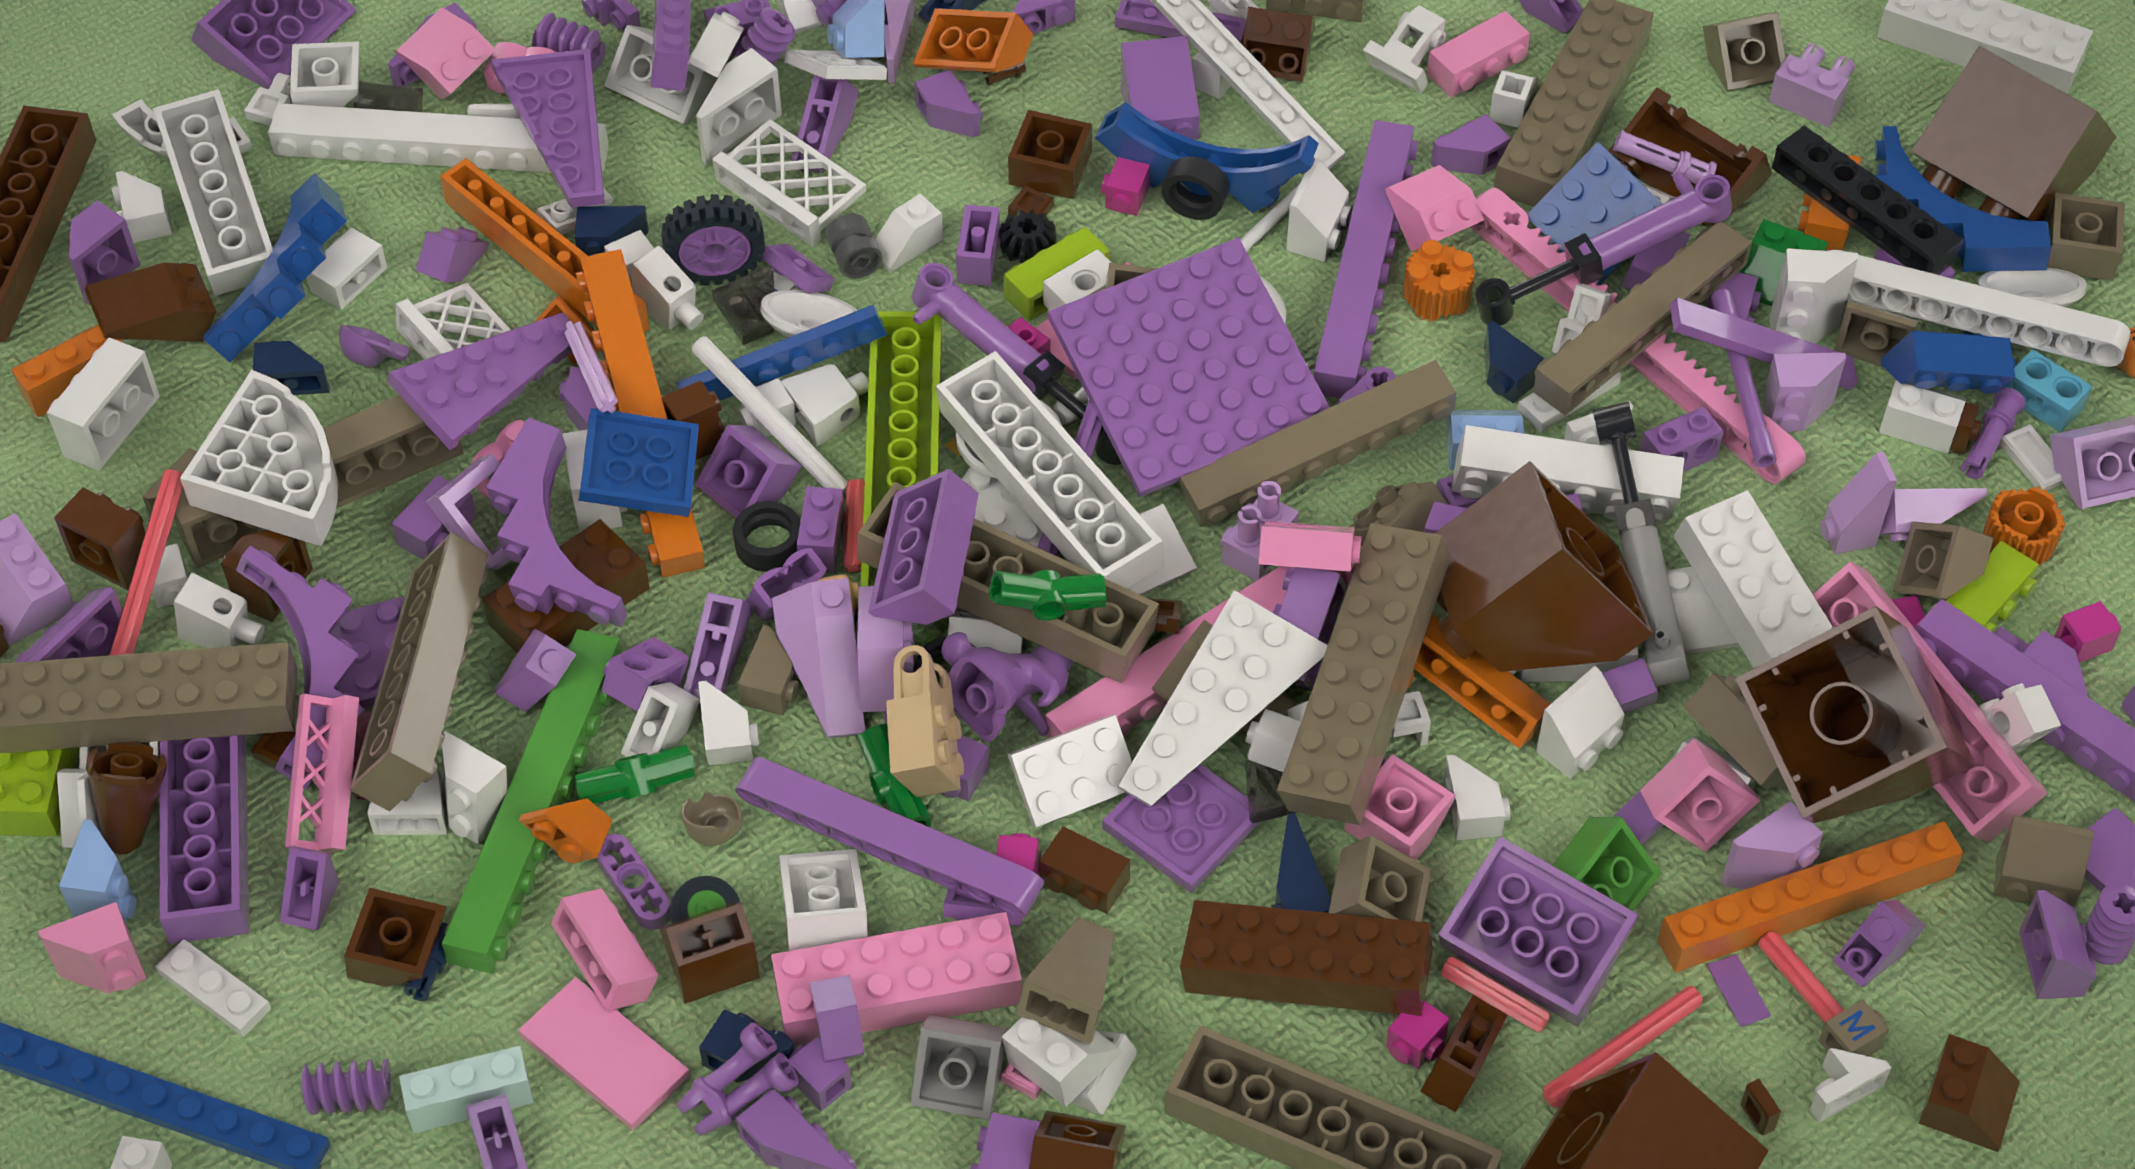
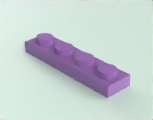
[1115,0,1246,44]

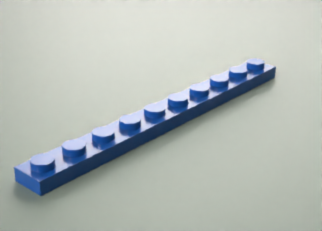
[0,1022,330,1169]

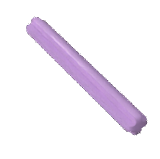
[564,321,618,413]

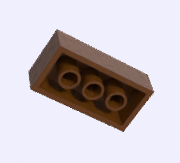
[482,519,650,654]

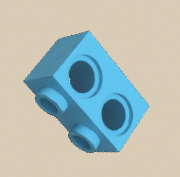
[2004,349,2092,433]

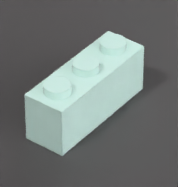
[399,1045,534,1134]

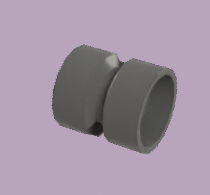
[825,213,882,279]

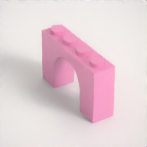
[1258,521,1362,572]

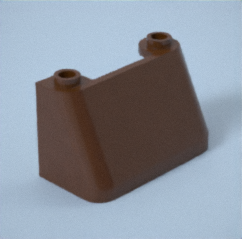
[1608,87,1772,228]

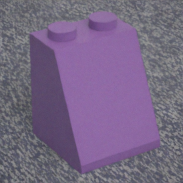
[1121,36,1200,140]

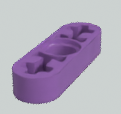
[597,834,670,930]

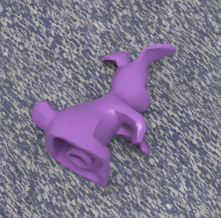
[941,632,1073,743]

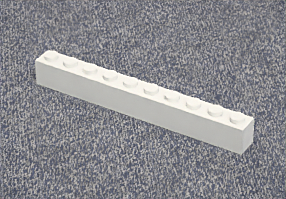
[268,103,609,175]

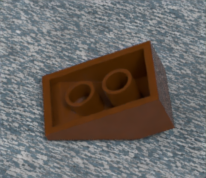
[85,263,216,342]

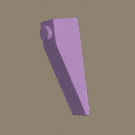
[884,0,915,84]
[772,578,865,738]

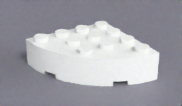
[180,370,338,546]

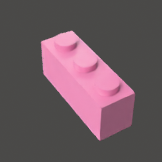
[1427,11,1530,98]
[551,888,658,1011]

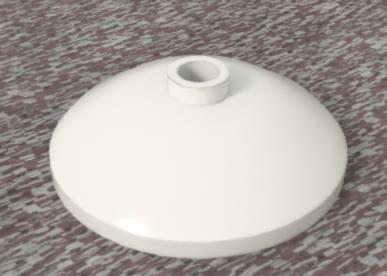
[1979,267,2087,307]
[760,290,858,338]

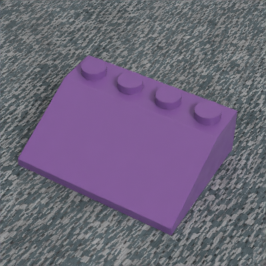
[191,0,357,89]
[1438,836,1639,1027]

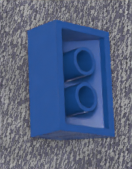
[1880,331,2015,394]

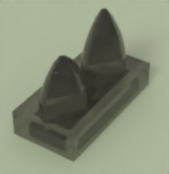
[353,80,423,112]

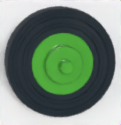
[670,876,740,923]

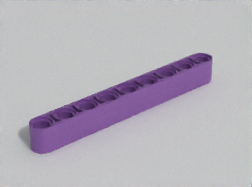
[735,757,1044,918]

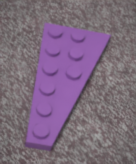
[490,49,605,208]

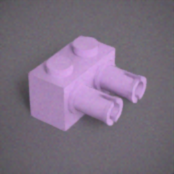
[1769,43,1855,127]
[1220,481,1299,581]

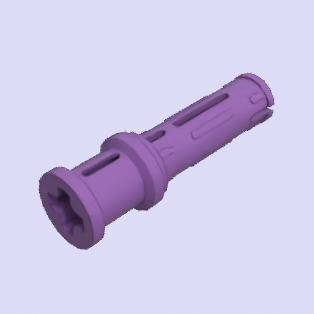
[1961,387,2026,479]

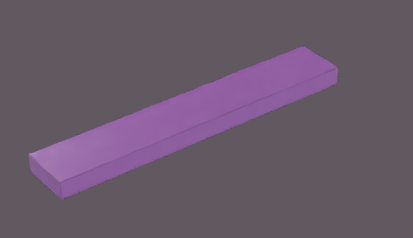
[1670,297,1858,390]

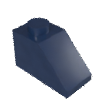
[574,206,649,256]
[1484,320,1544,404]
[253,341,330,395]

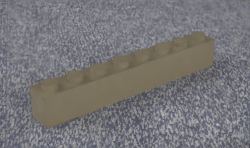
[1533,221,1752,416]
[1180,360,1456,527]

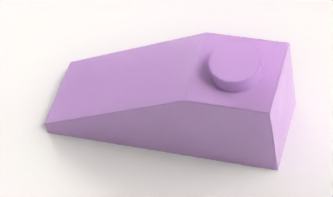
[1820,452,1897,554]
[1879,488,1987,542]

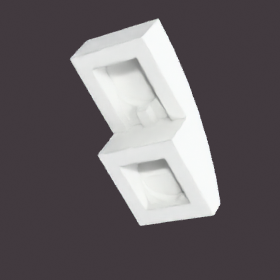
[1551,284,1612,353]

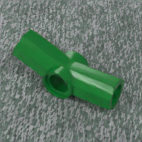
[988,570,1107,621]
[856,723,931,827]
[575,744,695,804]

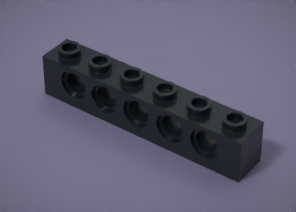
[1772,125,1963,275]

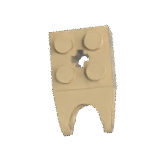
[886,645,964,797]

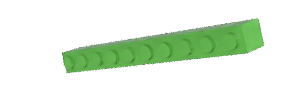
[442,629,622,974]

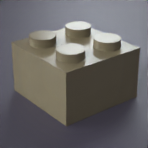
[2046,193,2125,281]
[1329,835,1431,922]

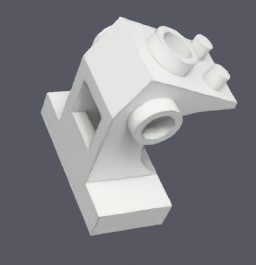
[1363,5,1446,94]

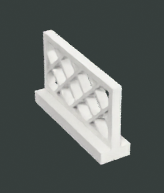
[712,119,867,247]
[396,283,511,360]

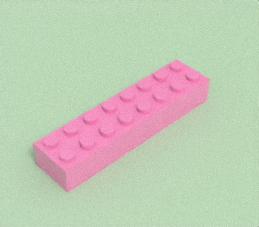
[1813,561,2048,843]

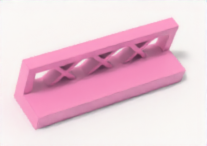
[285,694,359,853]

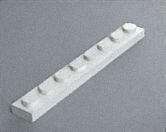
[1150,0,1345,170]

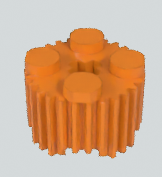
[1403,240,1475,322]
[1983,486,2065,565]

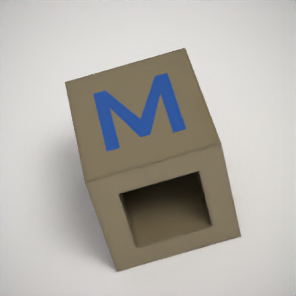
[1819,999,1889,1057]

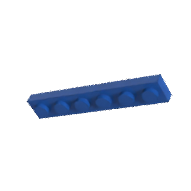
[677,304,887,401]

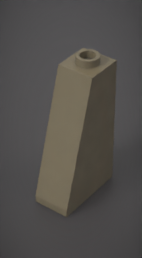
[1016,917,1114,1045]

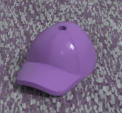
[339,324,410,368]

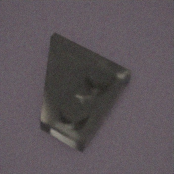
[712,266,774,345]
[1245,757,1297,824]

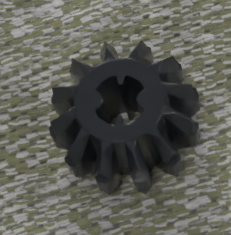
[999,208,1056,264]

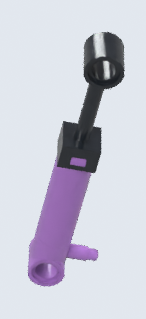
[1475,172,1732,326]
[912,263,1122,465]

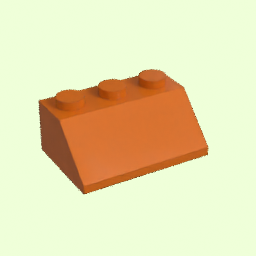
[913,8,1034,73]

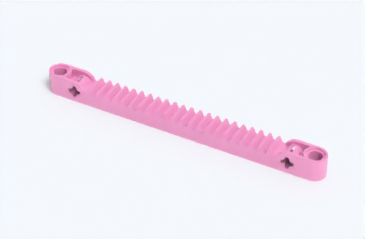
[1470,187,1806,484]

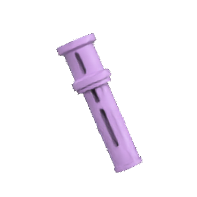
[1613,130,1717,184]

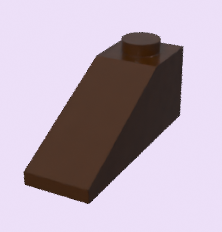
[1420,995,1507,1112]

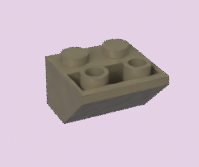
[1350,482,1447,546]

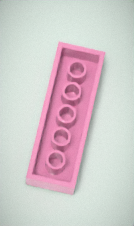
[771,912,1022,1045]

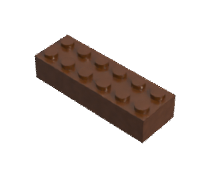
[1180,900,1433,1016]

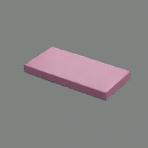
[518,977,690,1131]

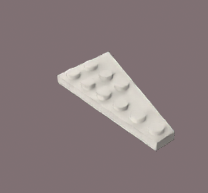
[1117,590,1328,807]

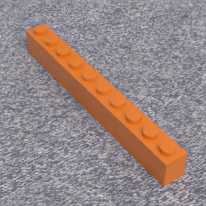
[576,249,705,578]

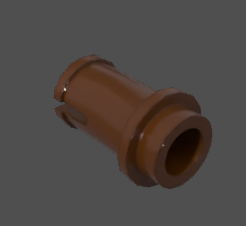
[983,61,1026,86]

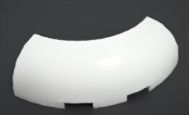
[112,99,252,158]

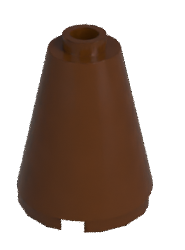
[86,742,167,854]

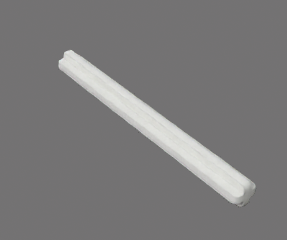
[692,336,847,493]

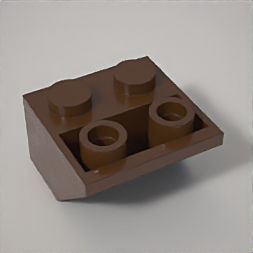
[1242,6,1316,82]
[659,902,760,1004]

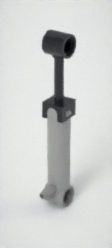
[1593,402,1691,687]

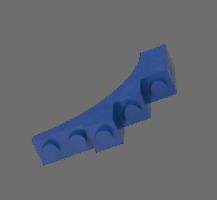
[1095,102,1319,213]
[1875,126,2051,272]
[203,173,347,362]

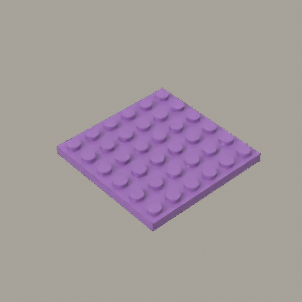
[1048,237,1330,498]

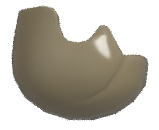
[680,792,743,847]

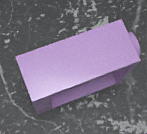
[426,454,510,571]

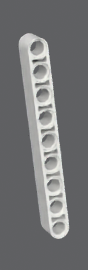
[1829,250,2130,367]

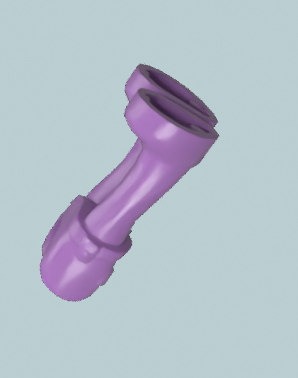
[677,1023,799,1136]

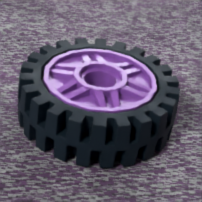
[661,194,765,286]

